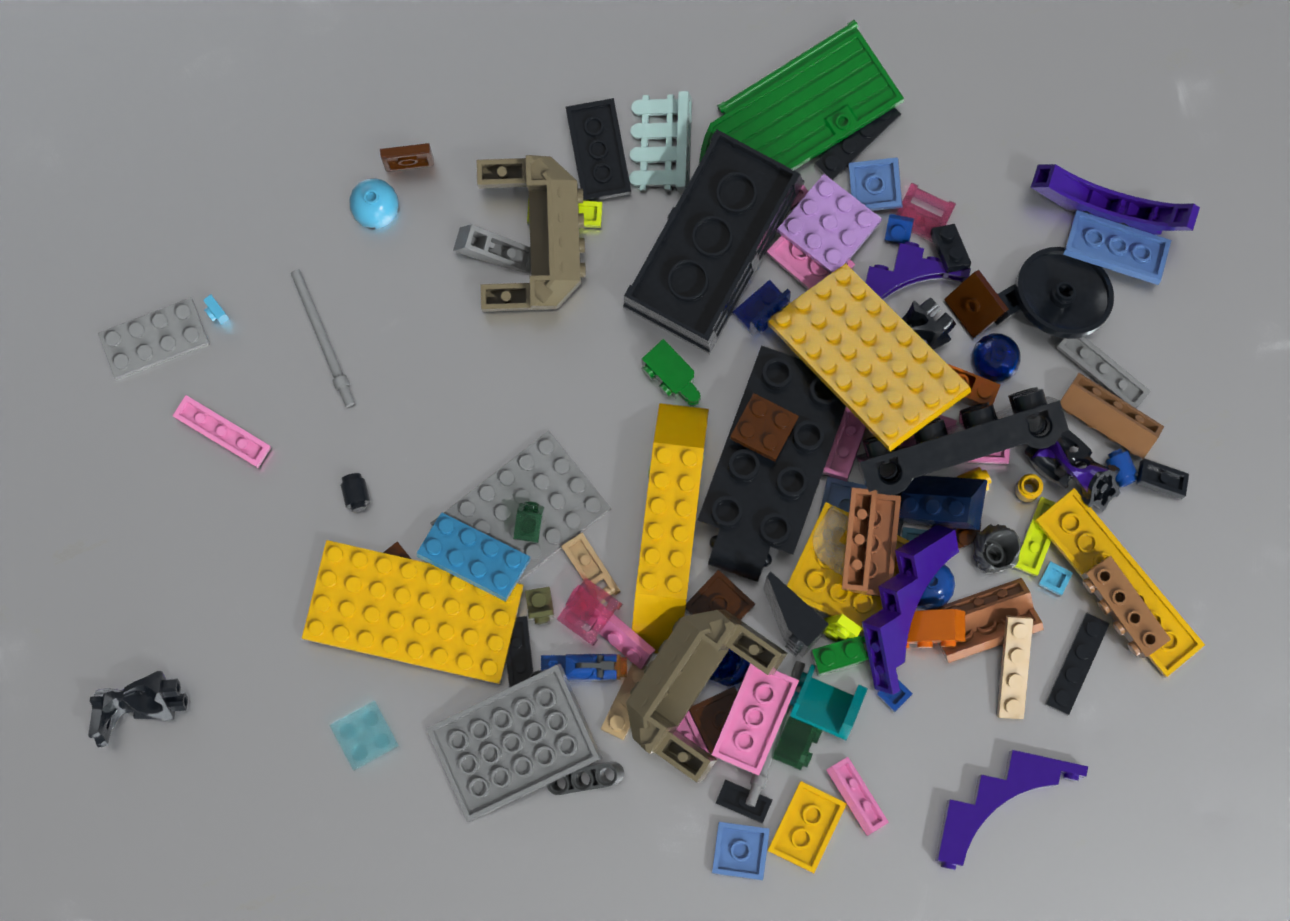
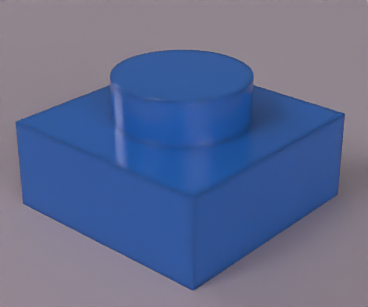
[885,214,914,244]
[876,680,913,712]

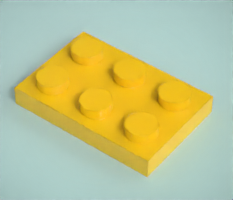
[767,781,847,874]

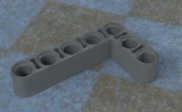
[529,669,624,795]

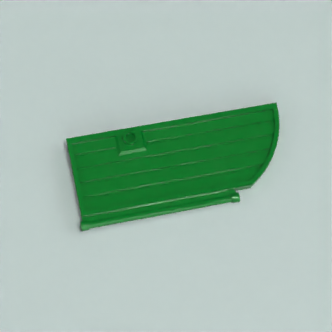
[699,20,904,170]

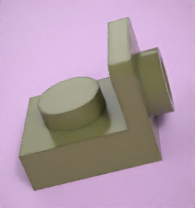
[525,587,555,625]

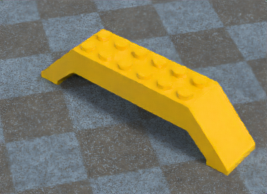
[632,403,709,654]

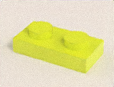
[823,614,862,641]

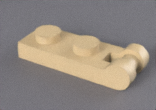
[561,533,621,604]

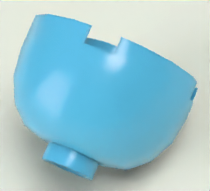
[349,178,399,229]

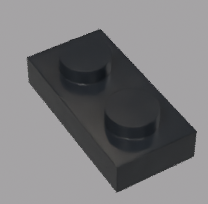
[930,224,971,273]
[1136,458,1189,499]
[715,779,773,824]

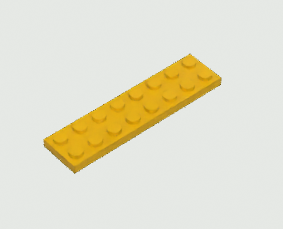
[1034,488,1205,677]

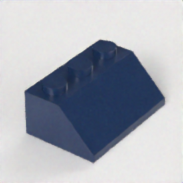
[899,475,987,530]

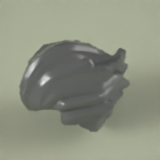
[973,524,1021,573]

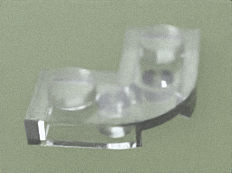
[813,506,849,576]

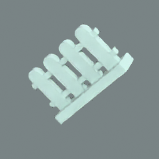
[629,91,692,193]

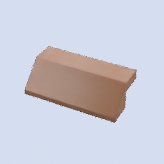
[842,488,901,597]
[932,578,1044,663]

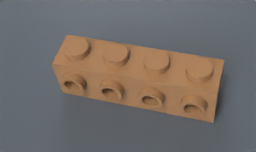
[1060,373,1164,459]
[1081,556,1171,658]

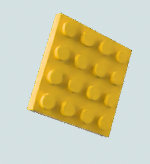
[787,502,909,631]

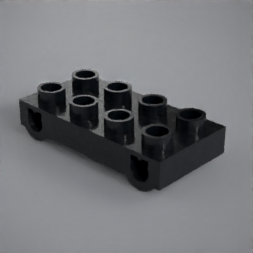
[856,387,1069,495]

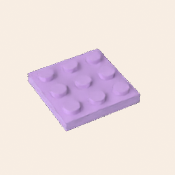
[777,174,882,274]

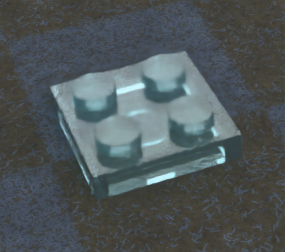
[330,701,399,771]

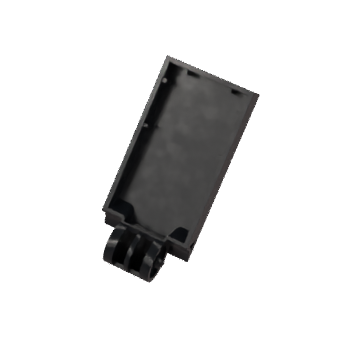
[697,345,846,582]

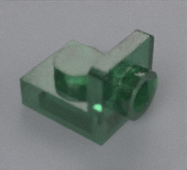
[513,501,544,543]

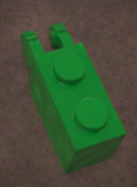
[641,339,701,406]
[810,635,869,676]

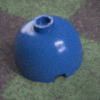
[917,564,955,610]

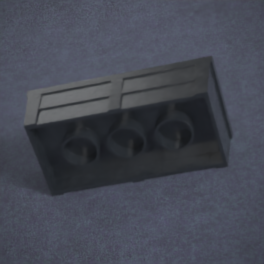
[623,129,805,355]

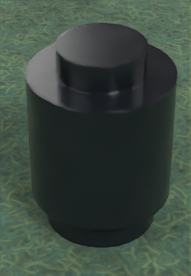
[340,473,370,512]

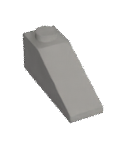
[453,224,531,273]

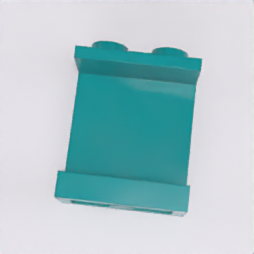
[789,664,868,740]

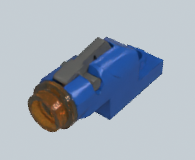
[541,654,627,682]

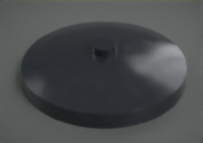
[1015,247,1114,339]

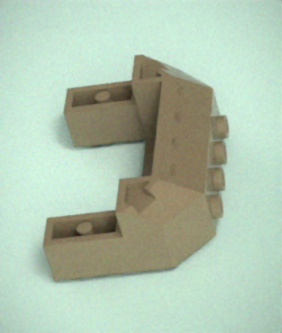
[476,155,586,312]
[626,610,788,783]

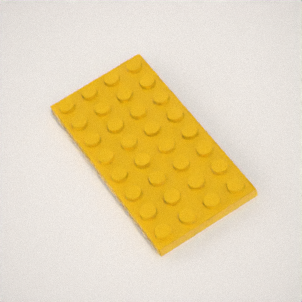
[767,263,971,451]
[302,540,524,684]

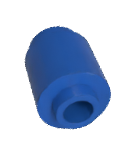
[1105,449,1138,488]

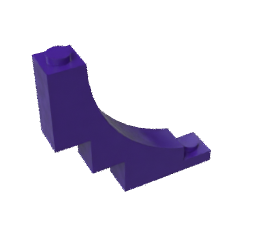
[862,525,959,695]
[935,750,1088,870]

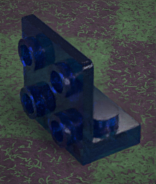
[733,280,791,335]

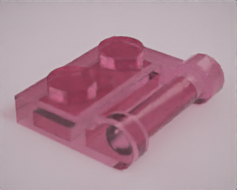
[896,183,956,242]
[557,578,623,646]

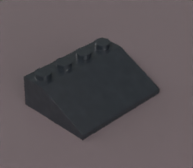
[763,571,829,658]

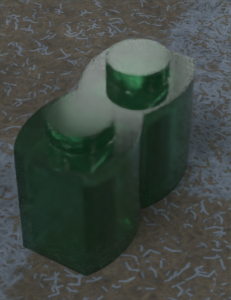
[772,713,822,771]

